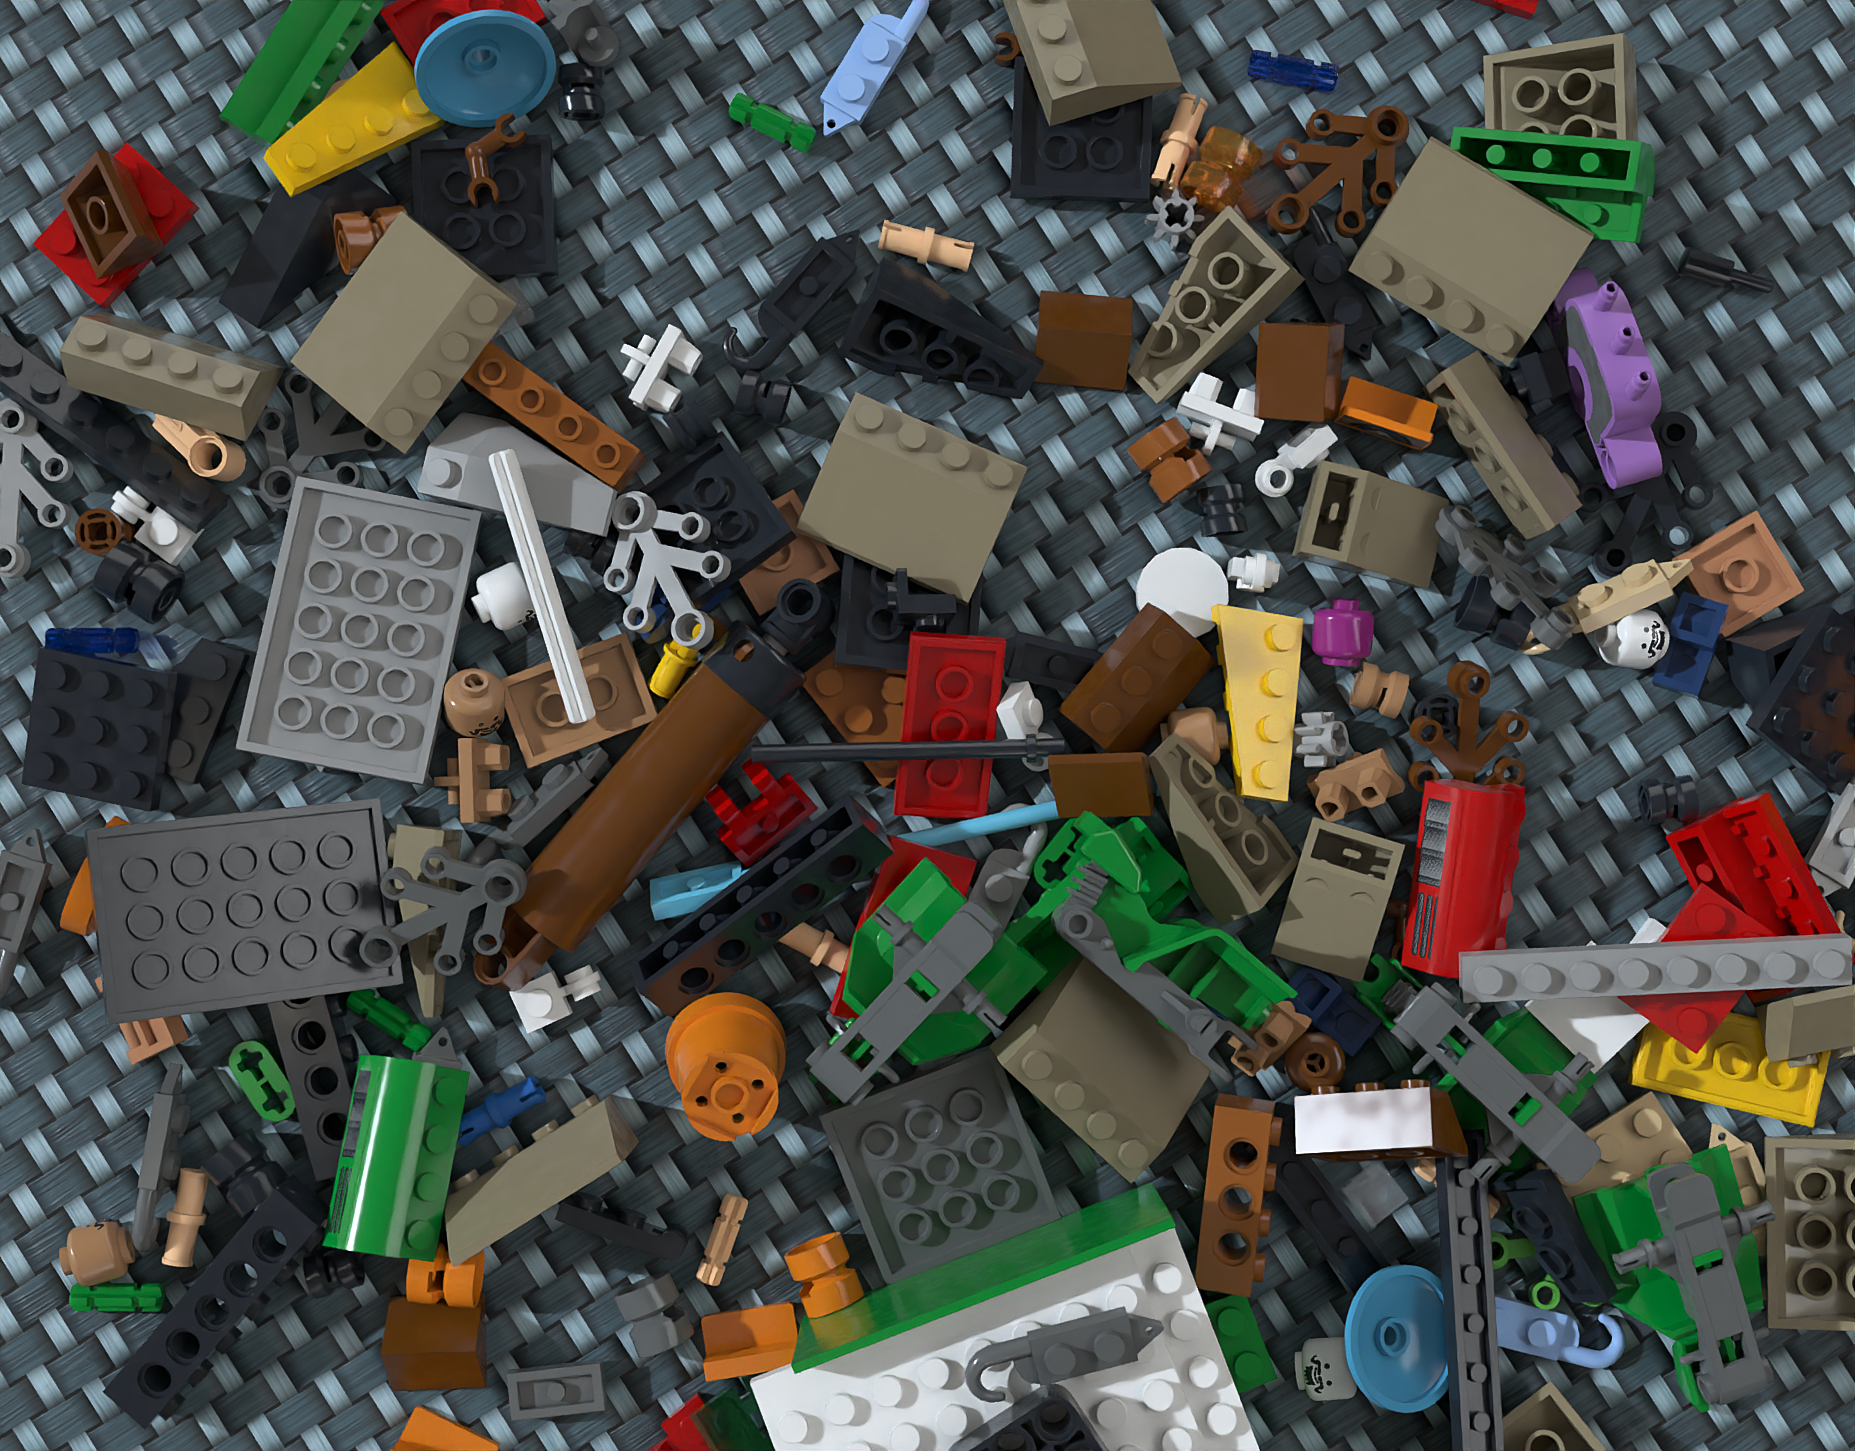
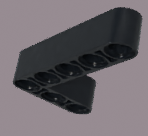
[948,1384,1109,1451]

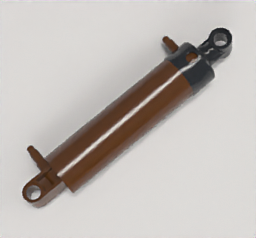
[473,578,836,992]

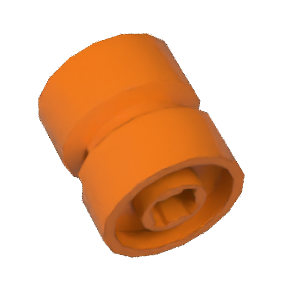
[784,1231,864,1318]
[406,1242,485,1308]

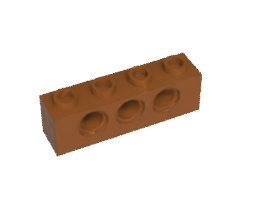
[462,341,647,495]
[1194,1093,1283,1297]

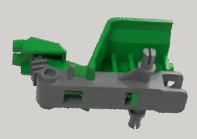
[1051,811,1298,1083]
[805,857,1048,1107]
[1347,952,1601,1185]
[1571,1143,1776,1413]

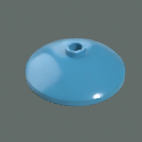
[414,10,556,128]
[1344,1265,1449,1413]

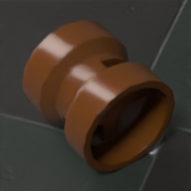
[75,508,136,558]

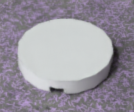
[1136,548,1229,638]

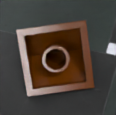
[59,150,165,279]
[1033,290,1132,391]
[1254,323,1345,422]
[1048,752,1158,818]
[381,1292,487,1391]

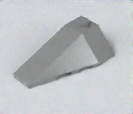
[417,412,618,537]

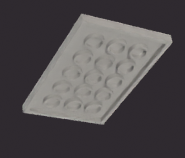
[235,476,483,786]

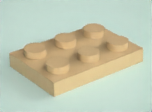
[1531,1091,1693,1211]

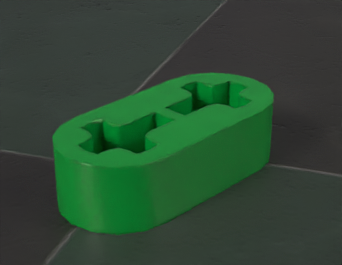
[1033,817,1083,890]
[229,1039,297,1122]

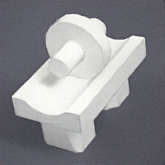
[620,324,703,413]
[1175,373,1264,456]

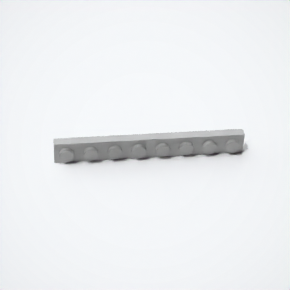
[1458,933,1852,1003]

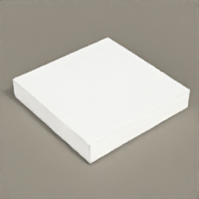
[1525,941,1649,1074]

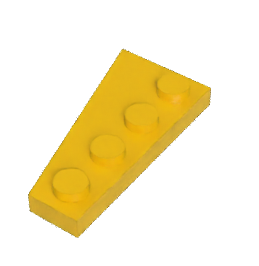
[263,41,445,197]
[1211,604,1304,803]

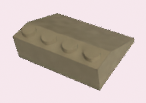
[1003,0,1182,126]
[1483,33,1638,141]
[1348,136,1594,366]
[290,210,518,454]
[795,392,1028,606]
[989,953,1211,1184]
[444,1094,639,1267]
[1764,1133,1855,1331]

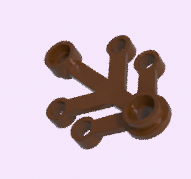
[1268,105,1409,238]
[1406,660,1529,793]

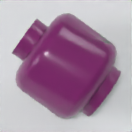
[1312,598,1374,666]

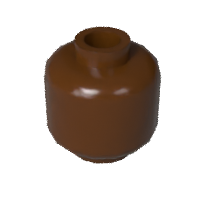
[1284,1032,1346,1093]

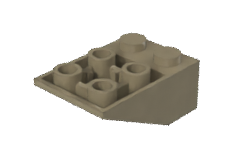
[1292,460,1449,590]
[1271,817,1405,983]

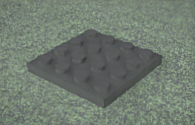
[818,1045,1061,1286]

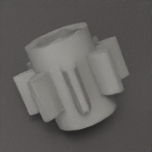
[1145,189,1204,251]
[1292,712,1349,768]

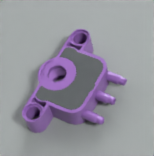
[1545,267,1662,489]

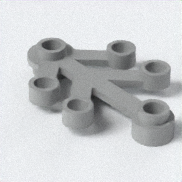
[0,398,74,579]
[603,491,731,650]

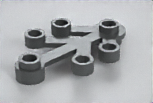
[257,370,390,510]
[1435,505,1575,650]
[360,846,527,976]

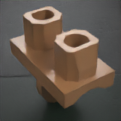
[434,738,511,823]
[1307,748,1405,822]
[1228,1001,1312,1076]

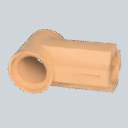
[152,414,246,482]

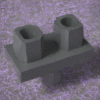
[547,0,621,67]

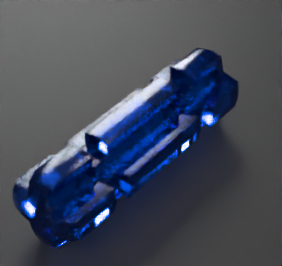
[1247,50,1339,92]
[45,627,140,653]

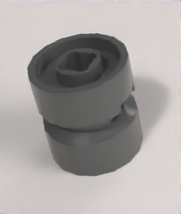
[613,1270,695,1358]

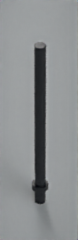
[751,734,1065,764]

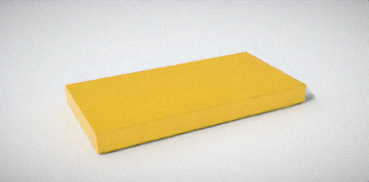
[1627,1012,1831,1128]

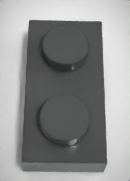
[506,1359,607,1421]

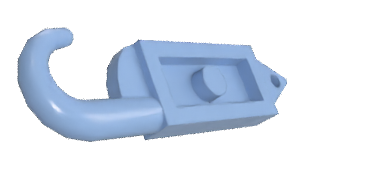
[820,0,929,138]
[1495,1294,1625,1368]

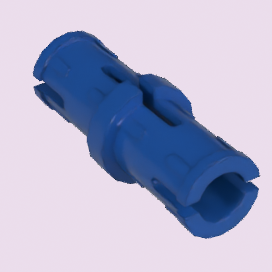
[458,1074,546,1146]

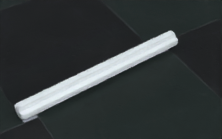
[488,449,596,724]

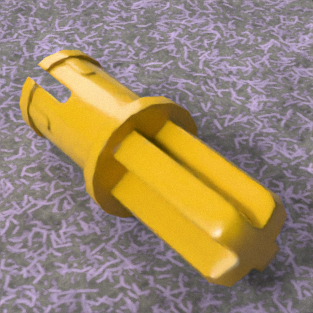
[647,610,714,699]

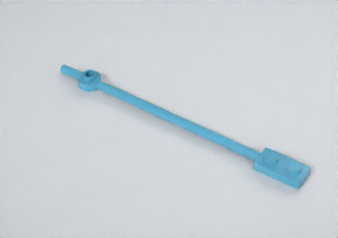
[650,789,1161,921]

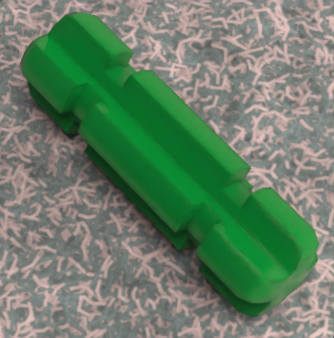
[728,93,816,153]
[345,989,433,1052]
[69,1283,166,1312]

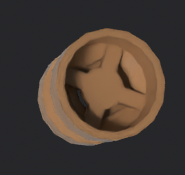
[1349,661,1409,719]

